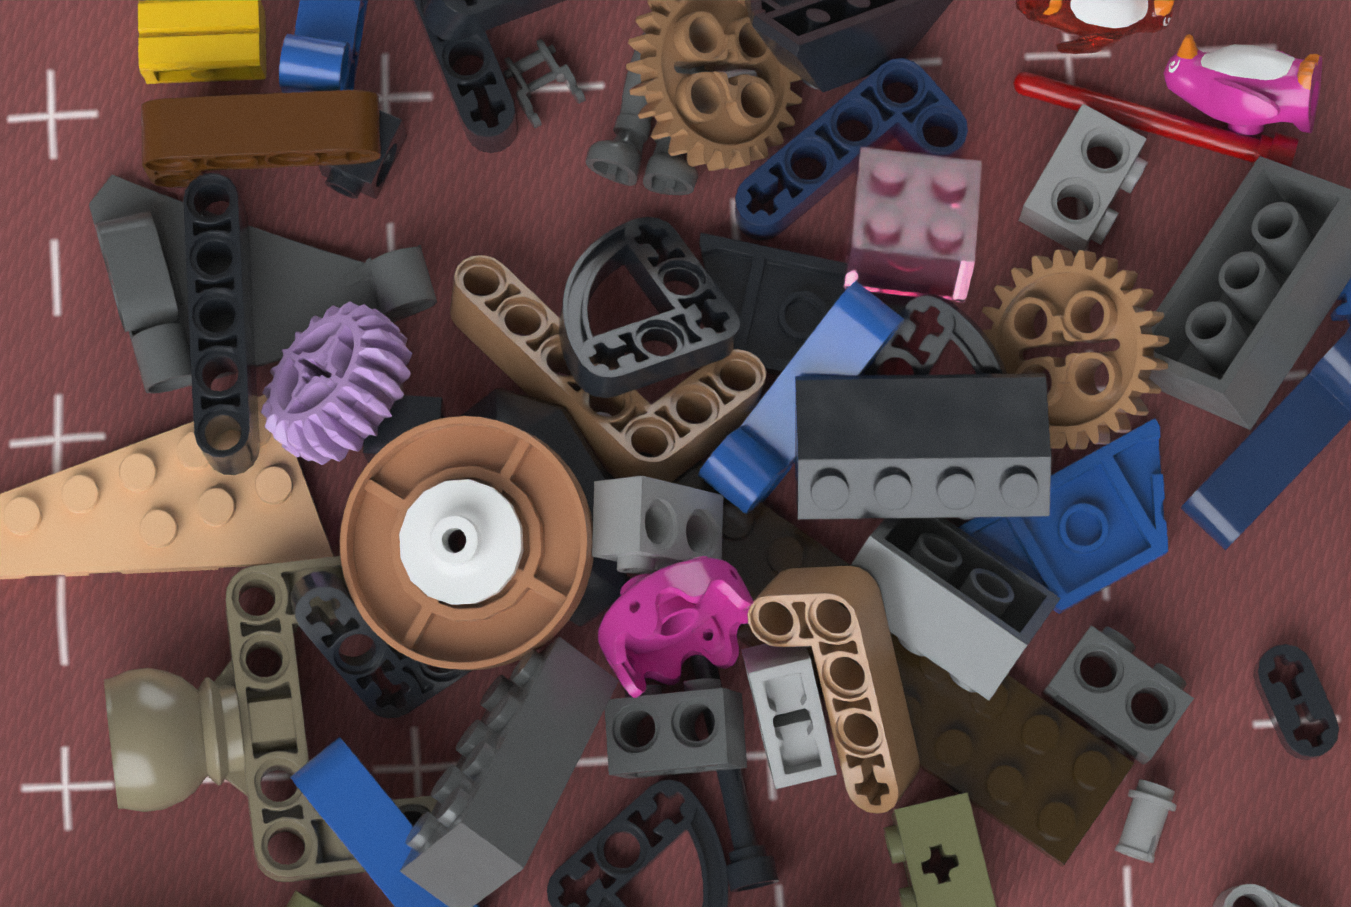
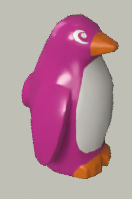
[1163,34,1322,135]

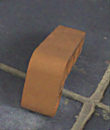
[748,566,920,814]

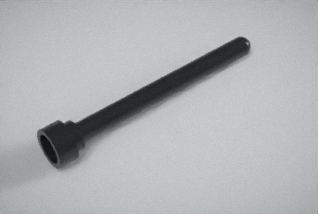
[690,638,779,892]

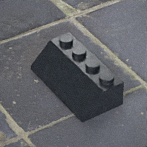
[795,373,1051,519]

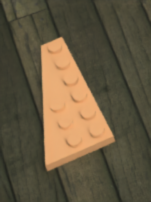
[0,395,334,580]

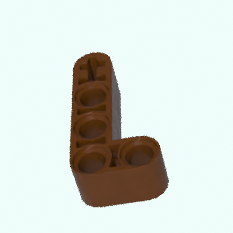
[141,90,381,188]

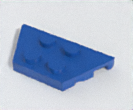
[959,418,1169,614]

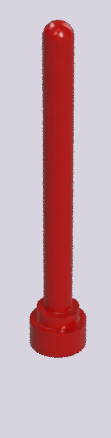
[1013,72,1299,167]

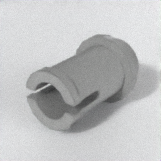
[1115,780,1177,863]

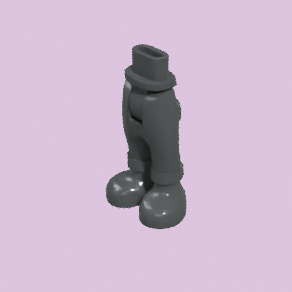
[585,32,710,195]

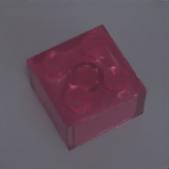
[844,147,982,303]

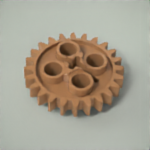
[626,0,802,171]
[982,250,1169,449]

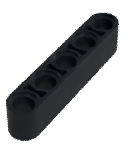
[183,173,260,475]

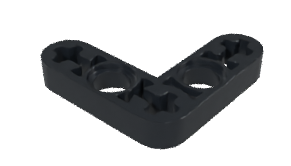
[291,571,472,719]

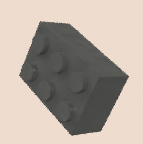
[850,518,1061,700]

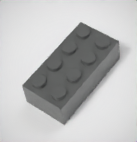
[1149,156,1351,430]
[400,637,619,907]

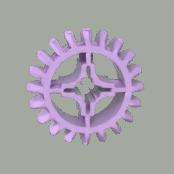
[261,301,412,465]

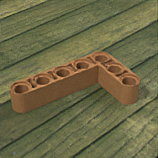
[450,255,766,482]

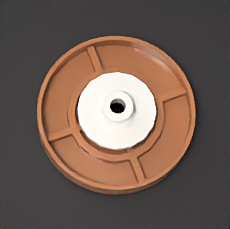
[340,416,594,670]

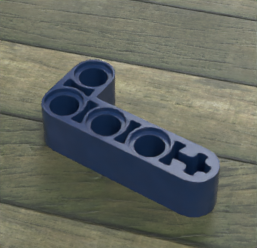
[735,58,968,241]
[1180,328,1351,550]

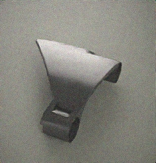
[89,175,437,394]

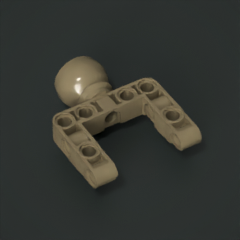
[104,544,465,882]

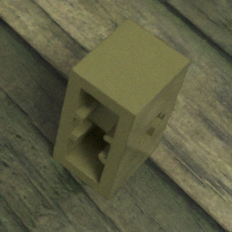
[883,792,996,907]

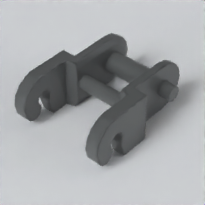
[503,39,586,129]

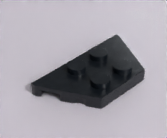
[699,233,930,376]

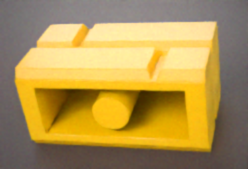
[138,0,267,84]

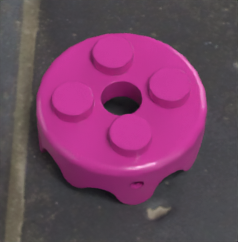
[598,556,753,698]

